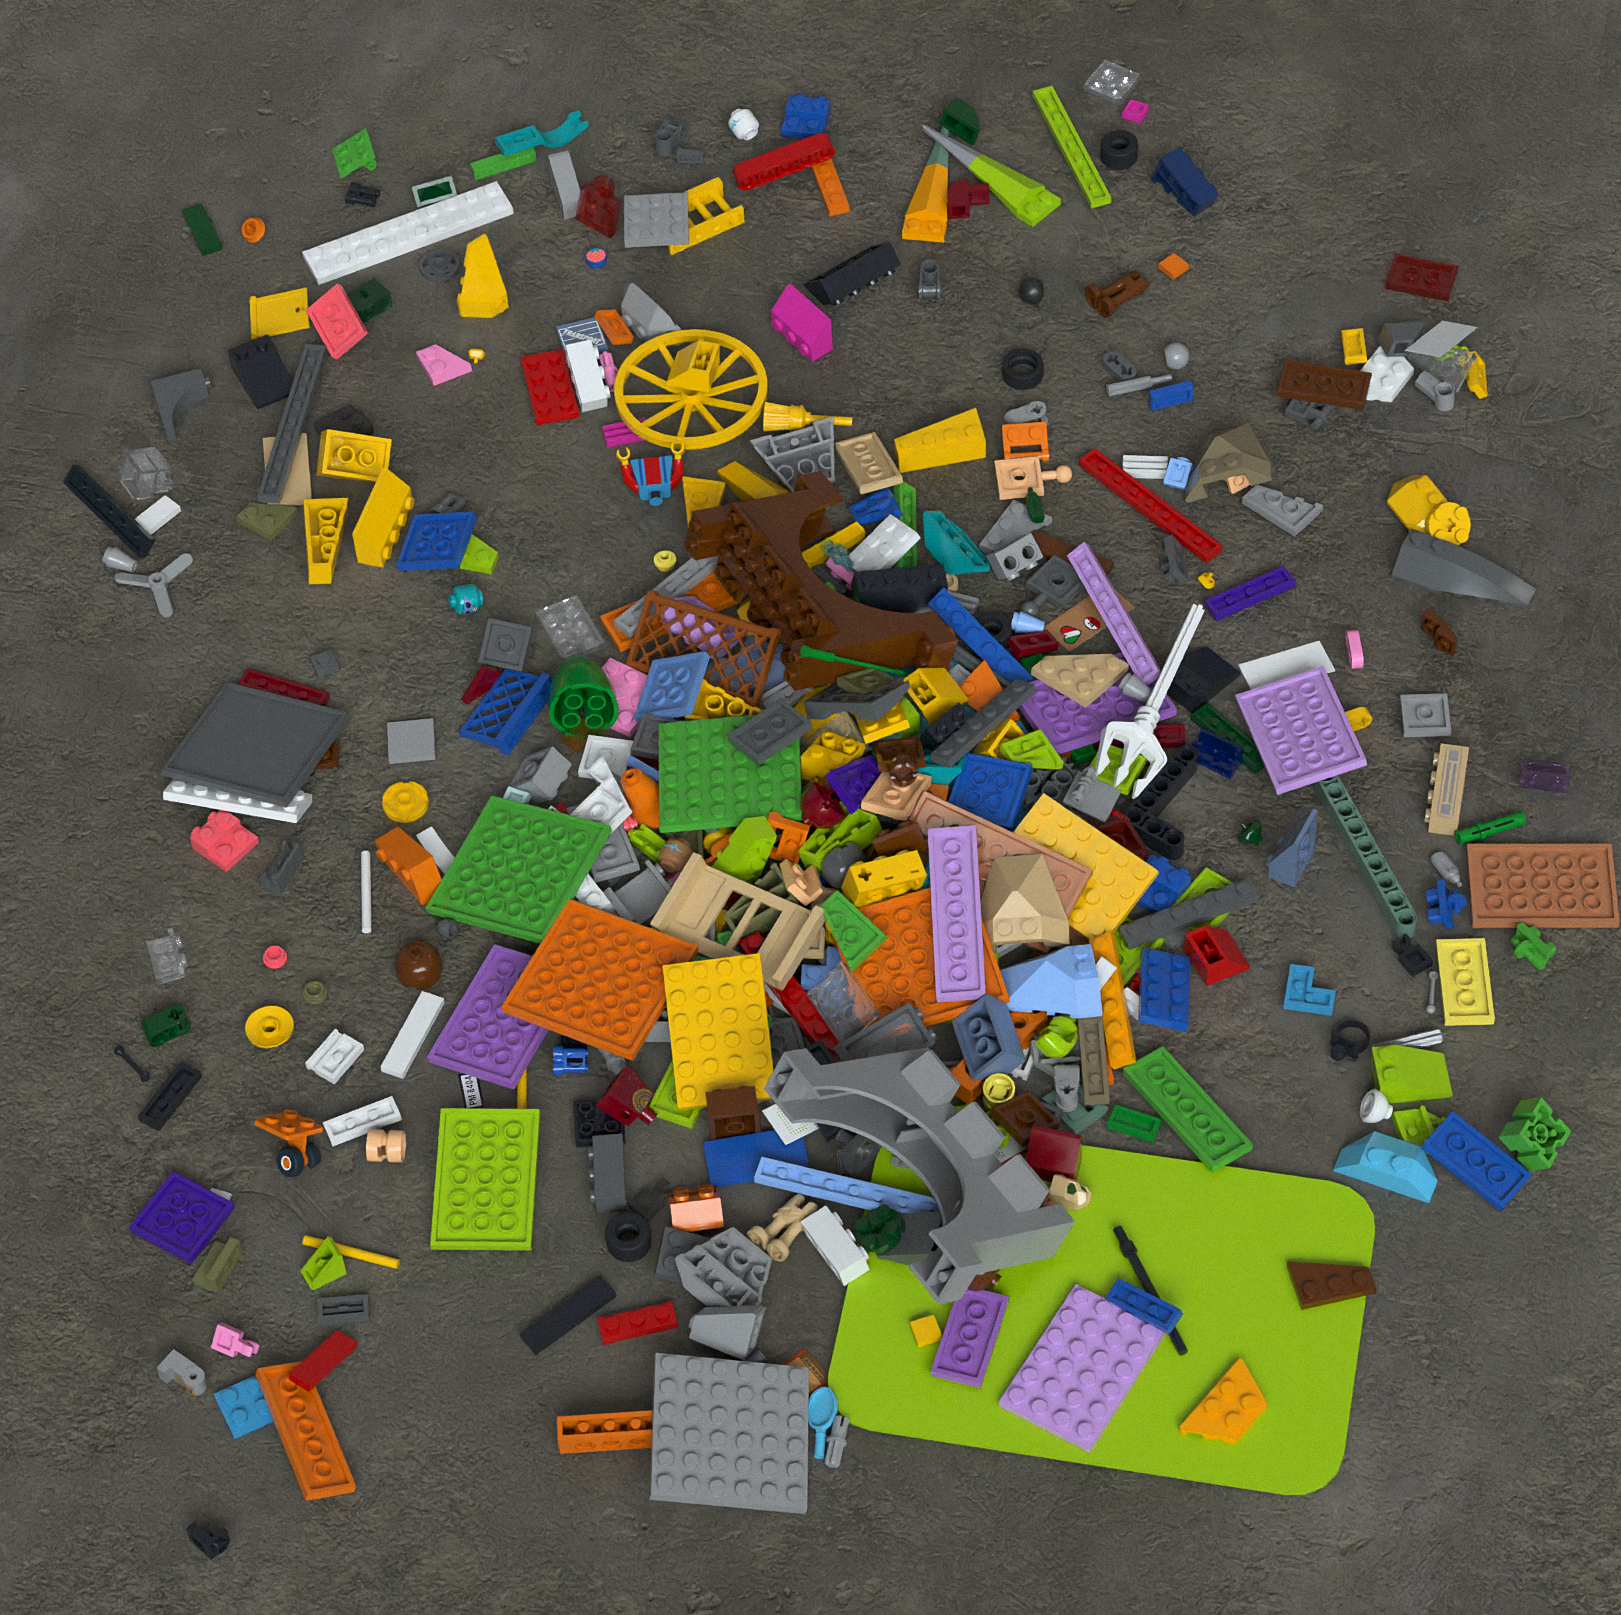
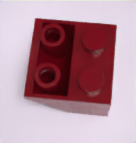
[1026,1125,1082,1182]

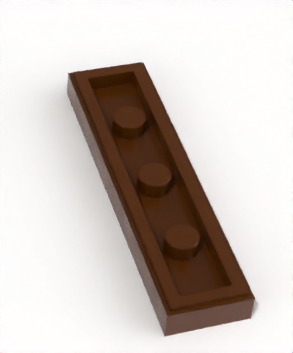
[1023,529,1114,576]

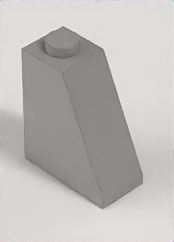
[548,151,585,220]
[689,1305,766,1360]

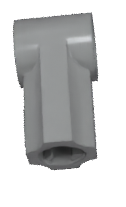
[1415,371,1455,411]

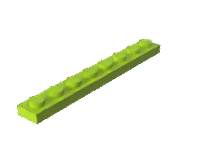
[1033,86,1111,209]

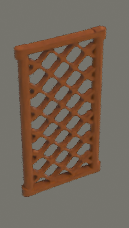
[625,589,782,708]

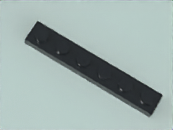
[63,464,156,558]

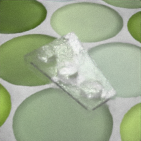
[1408,339,1476,393]

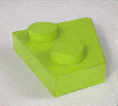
[460,534,499,575]

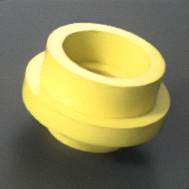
[654,550,676,572]

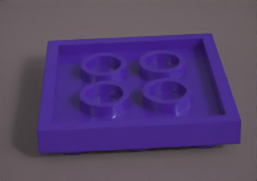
[129,1172,235,1264]

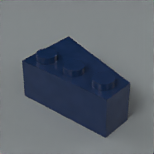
[1151,147,1219,217]

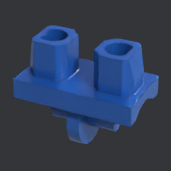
[1426,879,1467,929]

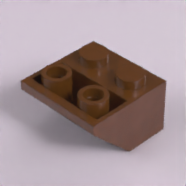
[872,820,929,857]

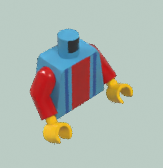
[616,442,685,506]

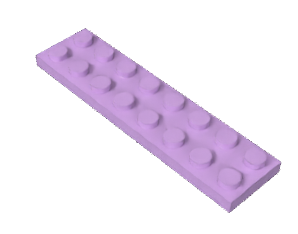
[928,825,986,1002]

